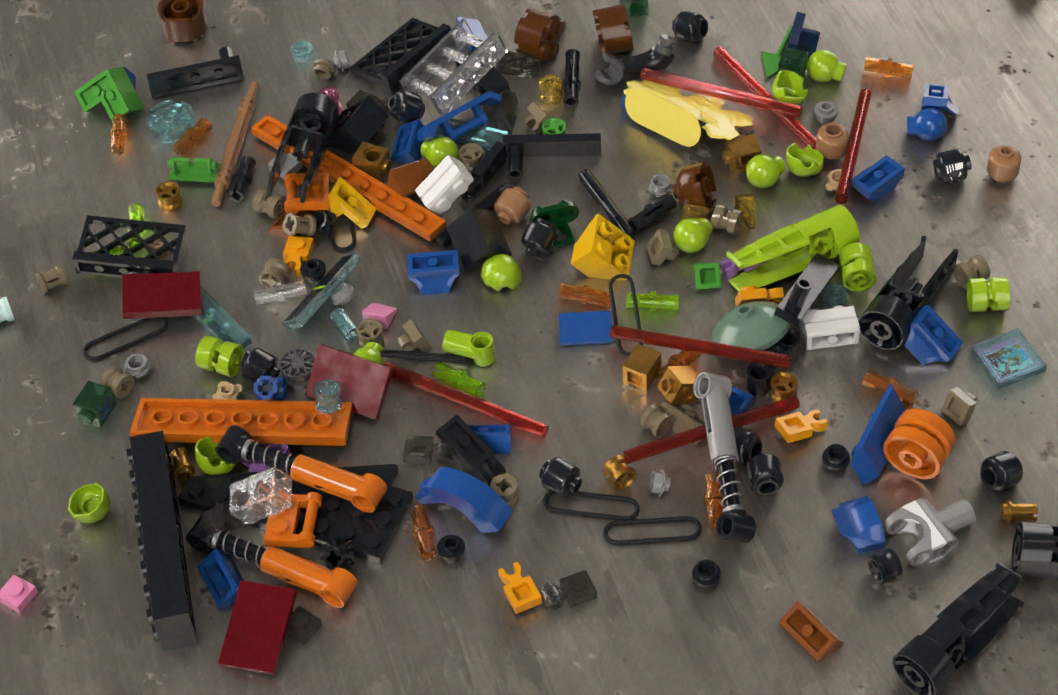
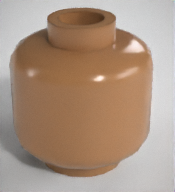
[816,123,849,160]
[987,145,1022,183]
[494,187,531,225]

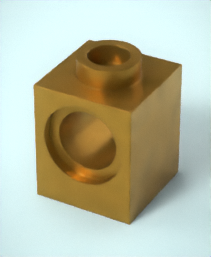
[722,134,762,174]
[352,142,392,182]
[623,344,661,392]
[657,366,699,405]

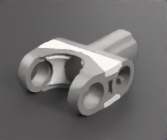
[883,498,976,566]

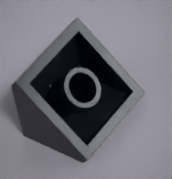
[446,208,512,272]

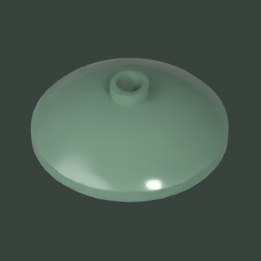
[712,301,790,356]

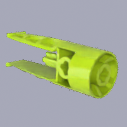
[726,205,860,292]

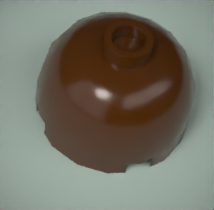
[673,161,717,213]

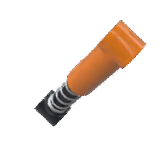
[215,425,387,513]
[186,514,358,608]

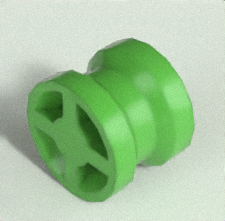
[542,117,566,134]

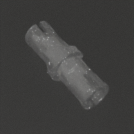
[253,279,307,307]

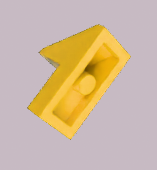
[328,177,377,229]

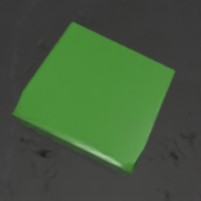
[693,262,722,290]

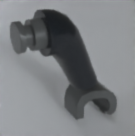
[593,34,676,85]

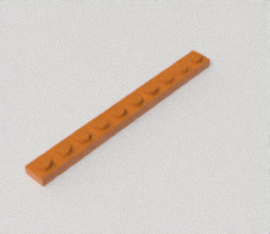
[251,114,447,242]

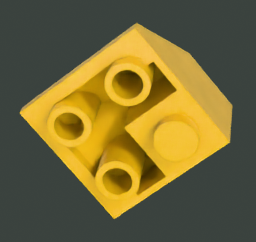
[571,214,635,281]

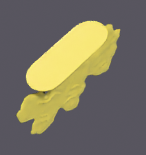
[624,79,753,147]

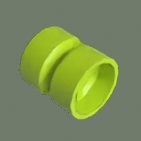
[839,242,877,292]
[967,277,1010,312]
[195,335,244,378]

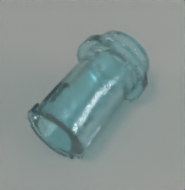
[330,308,357,341]

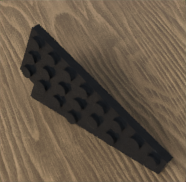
[177,464,414,564]

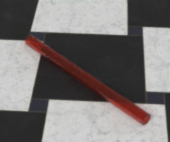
[713,46,816,150]
[640,68,803,118]
[835,89,872,204]
[610,325,792,369]
[385,360,549,437]
[623,395,800,464]

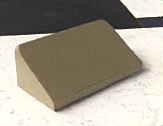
[660,400,707,446]

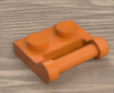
[284,173,330,214]
[263,492,323,548]

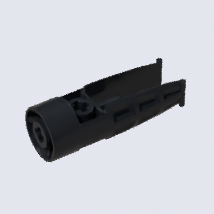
[267,92,339,203]
[859,236,959,350]
[1011,521,1058,580]
[892,562,1024,695]

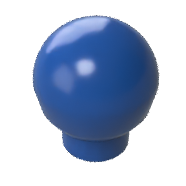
[907,108,947,142]

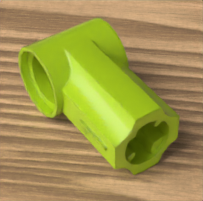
[442,329,496,367]

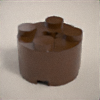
[158,0,208,43]
[592,4,634,54]
[514,8,565,61]

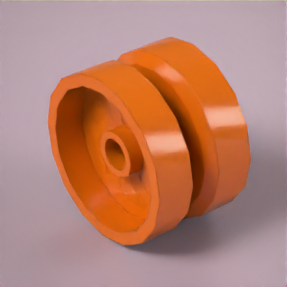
[883,408,956,480]

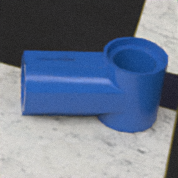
[254,376,286,401]

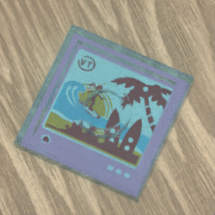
[971,328,1047,389]

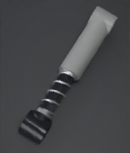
[693,372,756,543]

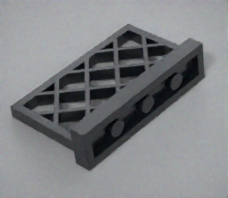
[350,17,455,96]
[72,215,187,278]

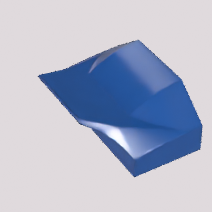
[921,83,959,116]
[850,155,905,201]
[407,250,460,295]
[905,305,963,365]
[831,496,886,554]

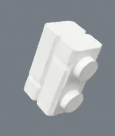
[415,155,474,215]
[800,305,860,350]

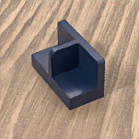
[784,12,820,65]

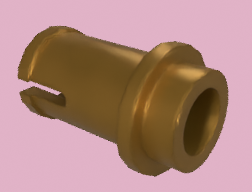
[171,447,195,482]
[1000,500,1038,523]

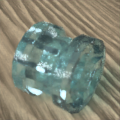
[313,380,342,414]

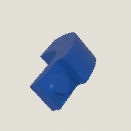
[414,467,513,533]

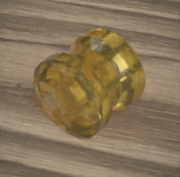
[538,75,563,105]

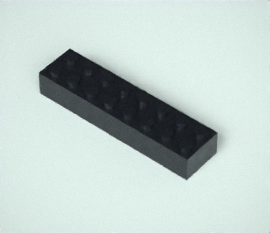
[126,430,198,652]

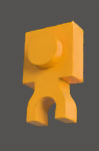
[283,236,314,276]
[735,286,784,307]
[775,409,828,443]
[498,562,542,614]

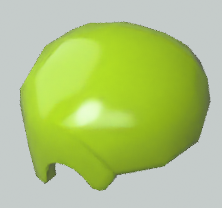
[772,70,808,107]
[786,143,824,177]
[481,254,522,292]
[195,436,236,475]
[68,482,111,523]

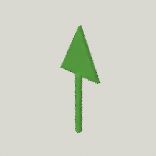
[761,25,793,79]

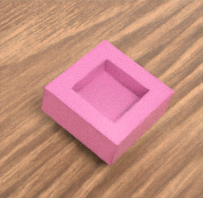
[0,575,38,613]

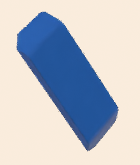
[416,91,502,142]
[851,383,906,484]

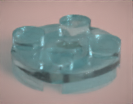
[146,100,196,143]

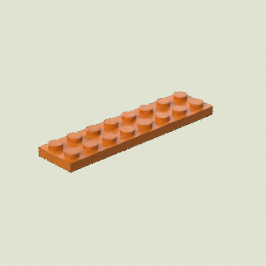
[129,398,353,446]

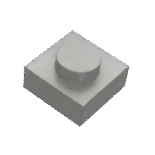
[268,153,303,179]

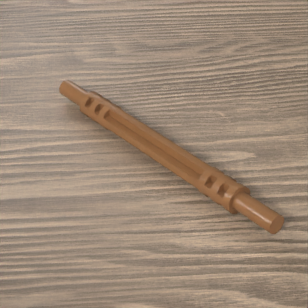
[211,81,259,207]

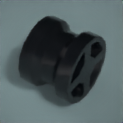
[868,548,903,584]

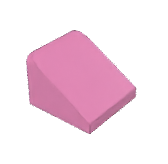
[362,302,397,329]

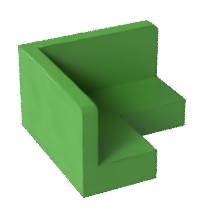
[74,67,144,122]

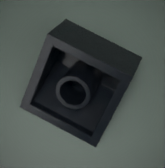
[328,95,388,154]

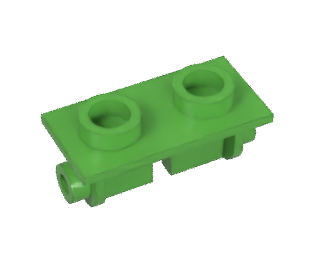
[168,156,221,182]

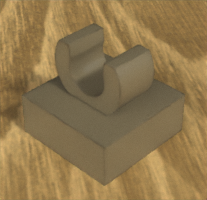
[524,102,551,134]
[646,229,679,266]
[397,319,433,352]
[941,387,978,427]

